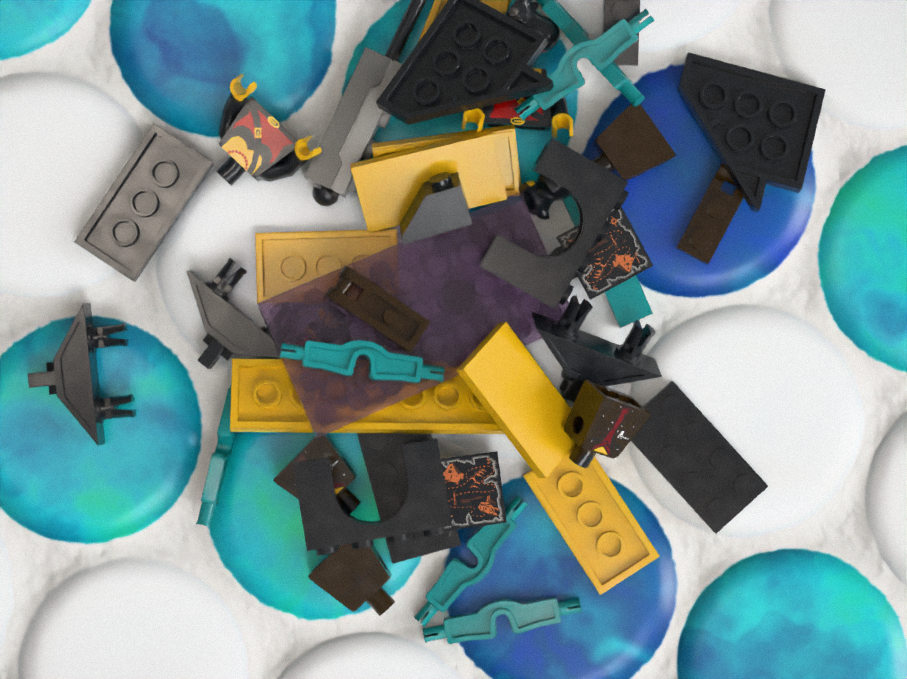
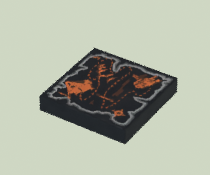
[556,207,653,300]
[441,451,507,531]

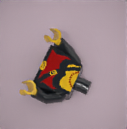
[461,68,573,138]
[216,74,322,186]

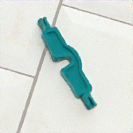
[536,0,645,107]
[514,8,655,121]
[279,340,445,384]
[196,385,235,527]
[414,495,528,627]
[422,596,582,644]

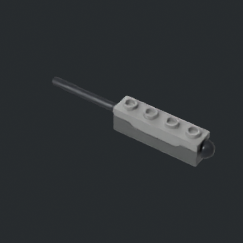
[304,0,427,206]

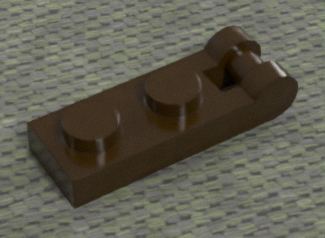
[676,162,744,265]
[324,266,431,353]

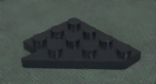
[376,0,554,125]
[677,52,826,212]

